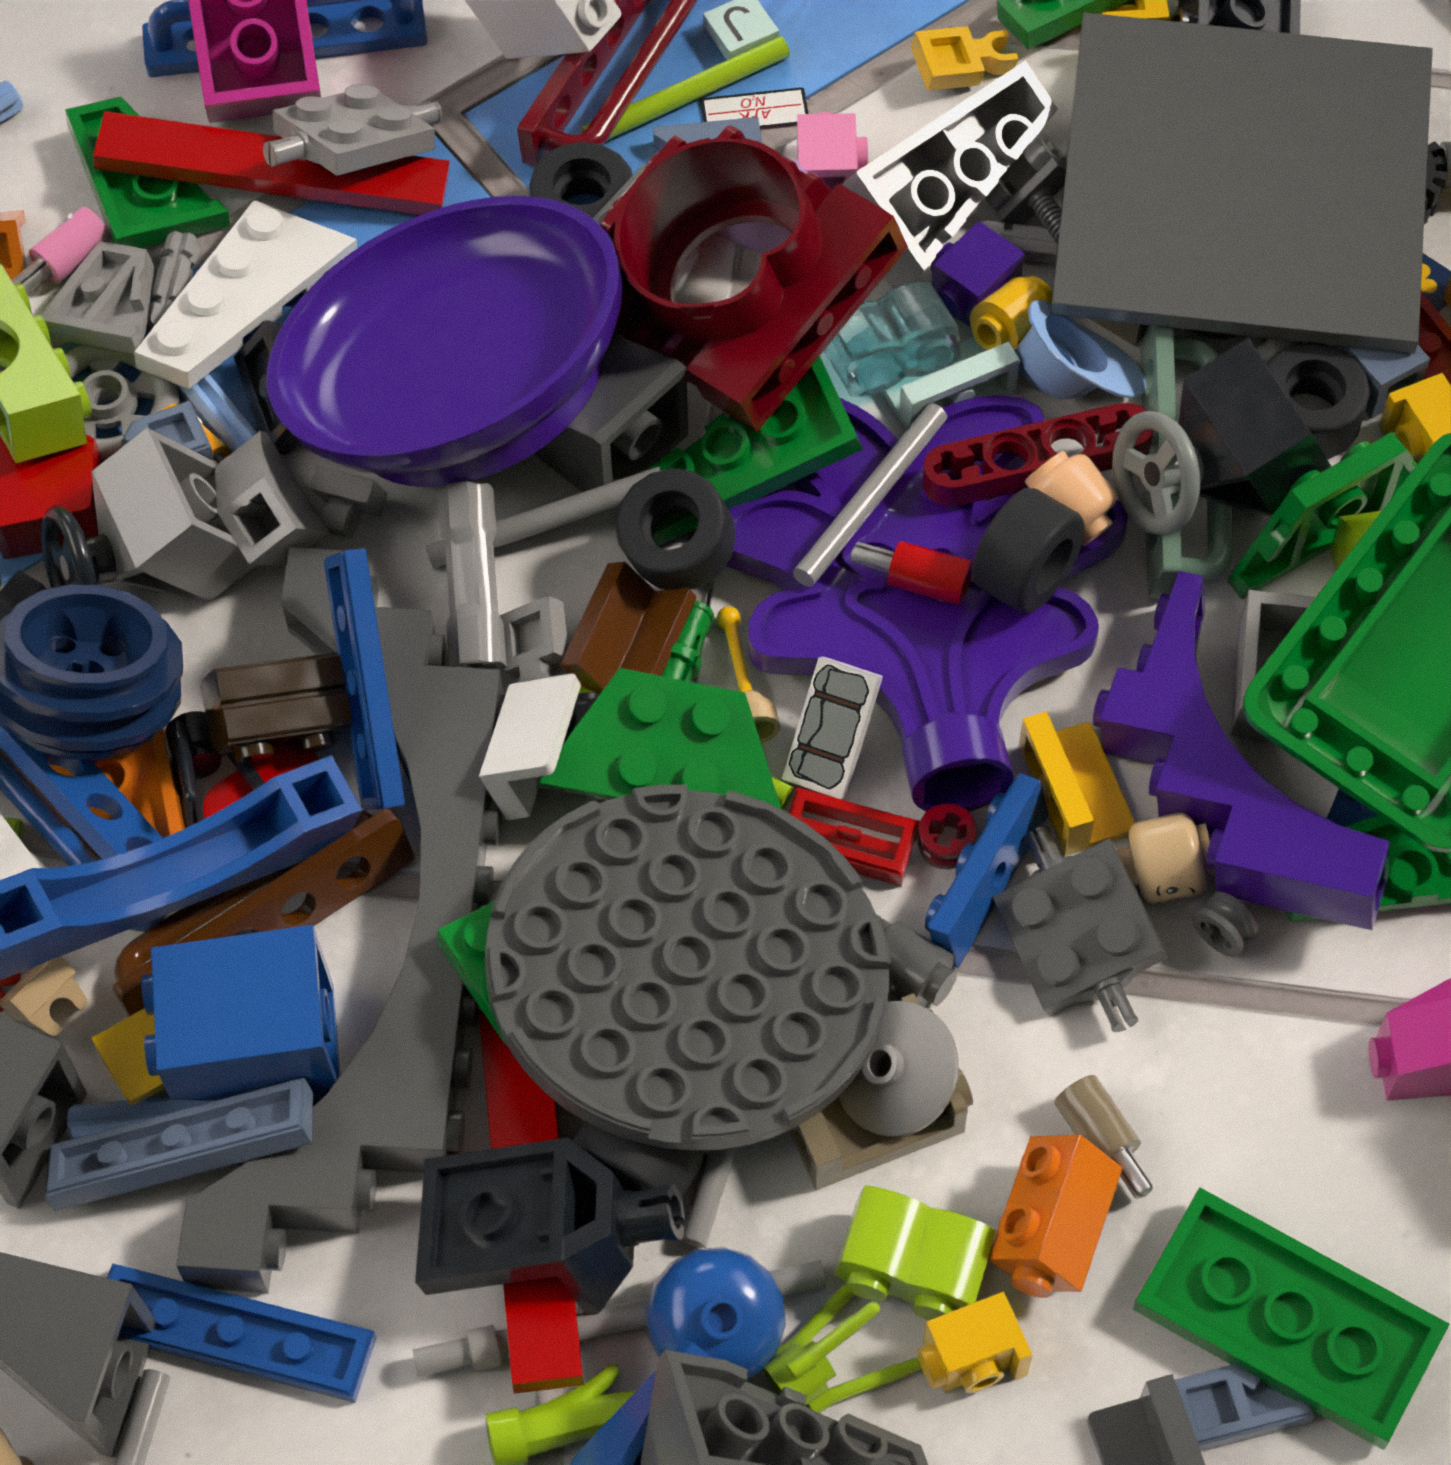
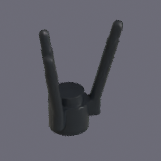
[164,711,264,828]

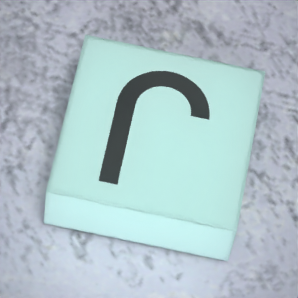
[703,0,779,60]

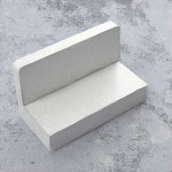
[479,673,581,820]

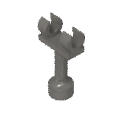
[984,135,1067,245]

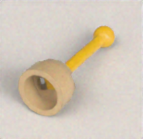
[716,606,781,743]

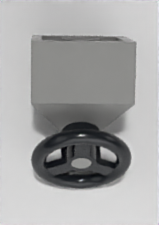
[41,428,257,601]

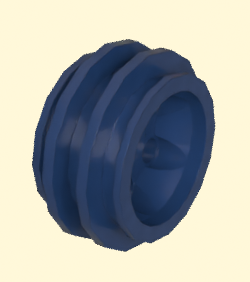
[0,584,183,760]

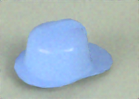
[1014,300,1147,400]

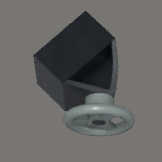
[1112,338,1331,535]

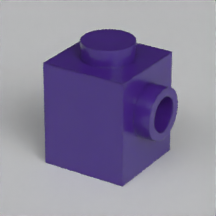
[930,221,1025,329]

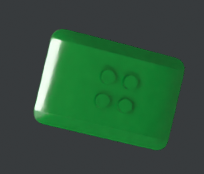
[1243,433,1451,853]

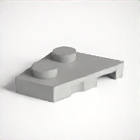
[41,241,154,354]

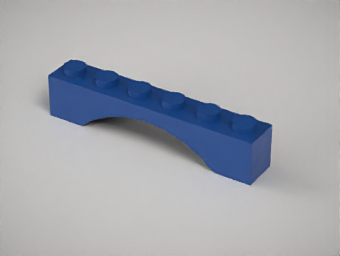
[0,755,362,980]

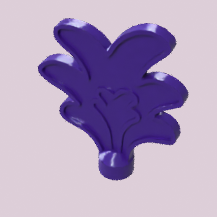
[726,395,1128,812]

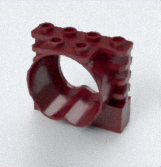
[600,125,908,432]

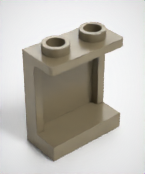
[789,993,973,1190]

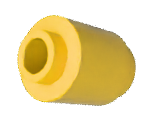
[970,276,1053,350]

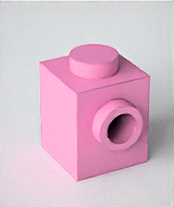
[797,112,868,189]

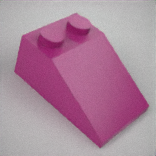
[188,0,321,123]

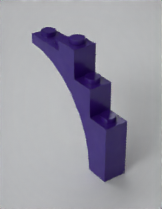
[1093,571,1390,930]

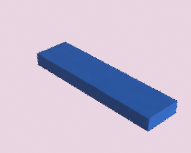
[323,548,405,811]
[107,1263,377,1403]

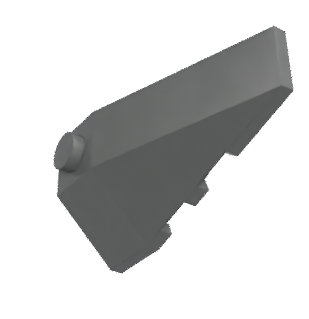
[641,1350,928,1465]

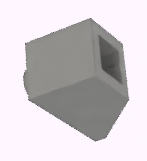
[215,431,329,568]

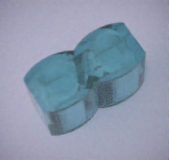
[824,282,961,397]

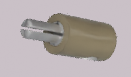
[1054,1075,1155,1199]

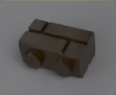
[200,652,353,763]

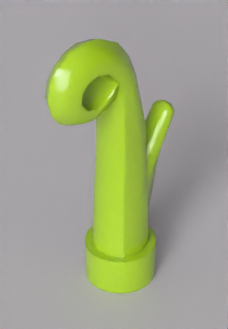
[484,1364,636,1465]

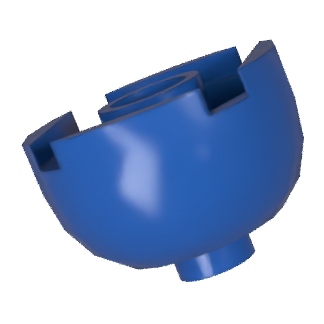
[645,1247,786,1380]

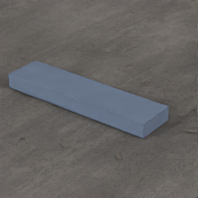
[45,1078,313,1211]

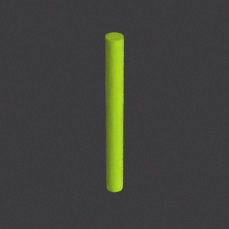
[581,36,790,140]

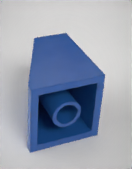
[141,925,341,1105]

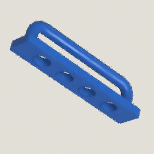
[142,0,428,77]
[0,721,166,932]

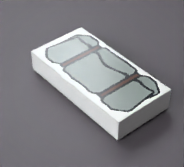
[782,656,883,799]

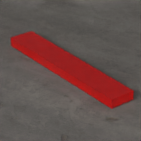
[93,111,450,215]
[478,1010,584,1394]

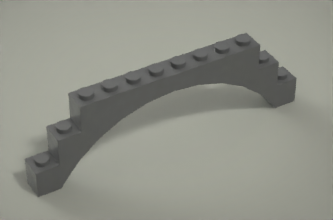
[176,547,506,1293]

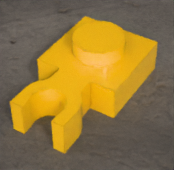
[910,26,1019,91]

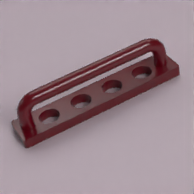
[517,0,698,167]

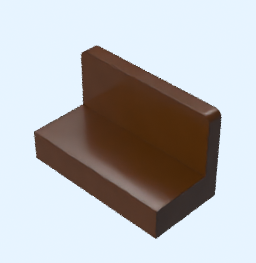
[560,561,697,694]

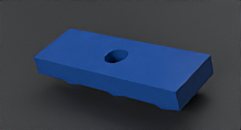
[925,773,1048,968]

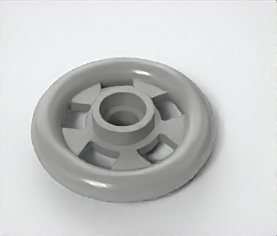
[65,344,179,463]

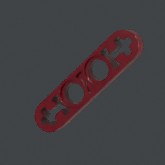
[922,403,1154,506]

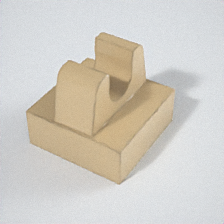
[0,956,88,1036]

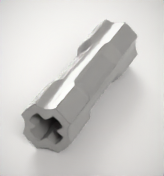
[437,481,507,670]

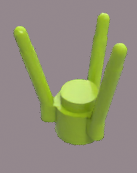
[763,1282,922,1413]

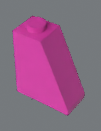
[1369,978,1451,1100]

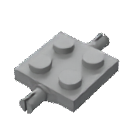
[263,84,442,176]

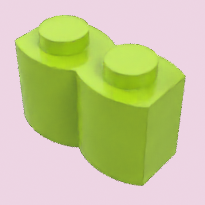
[834,1185,996,1321]

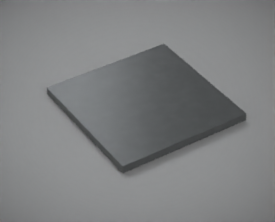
[1051,12,1433,354]

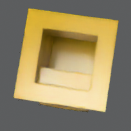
[1379,373,1451,464]
[917,1291,1033,1393]

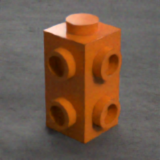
[988,1135,1123,1298]

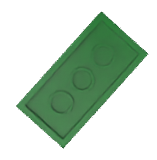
[1133,1187,1450,1450]

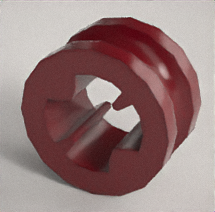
[917,803,977,870]

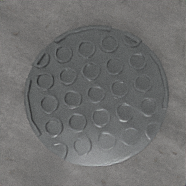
[484,785,891,1151]

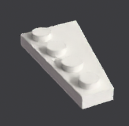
[134,200,357,389]

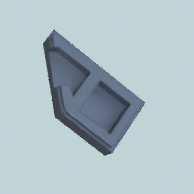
[1175,1364,1314,1451]

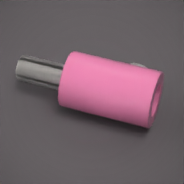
[11,207,111,294]

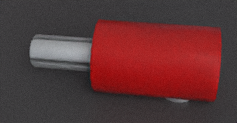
[851,540,973,606]

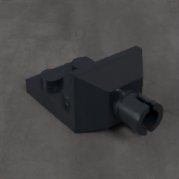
[415,1137,685,1315]

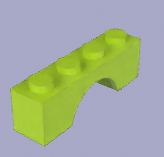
[0,263,92,463]

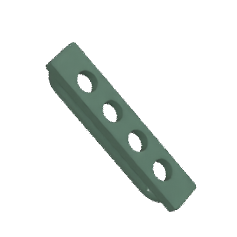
[1140,325,1233,599]

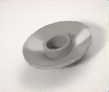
[838,1001,959,1137]

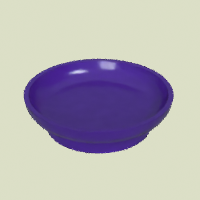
[267,196,622,487]

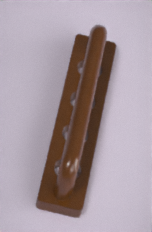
[112,808,415,1017]

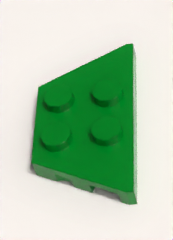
[1227,432,1417,599]
[536,668,781,809]

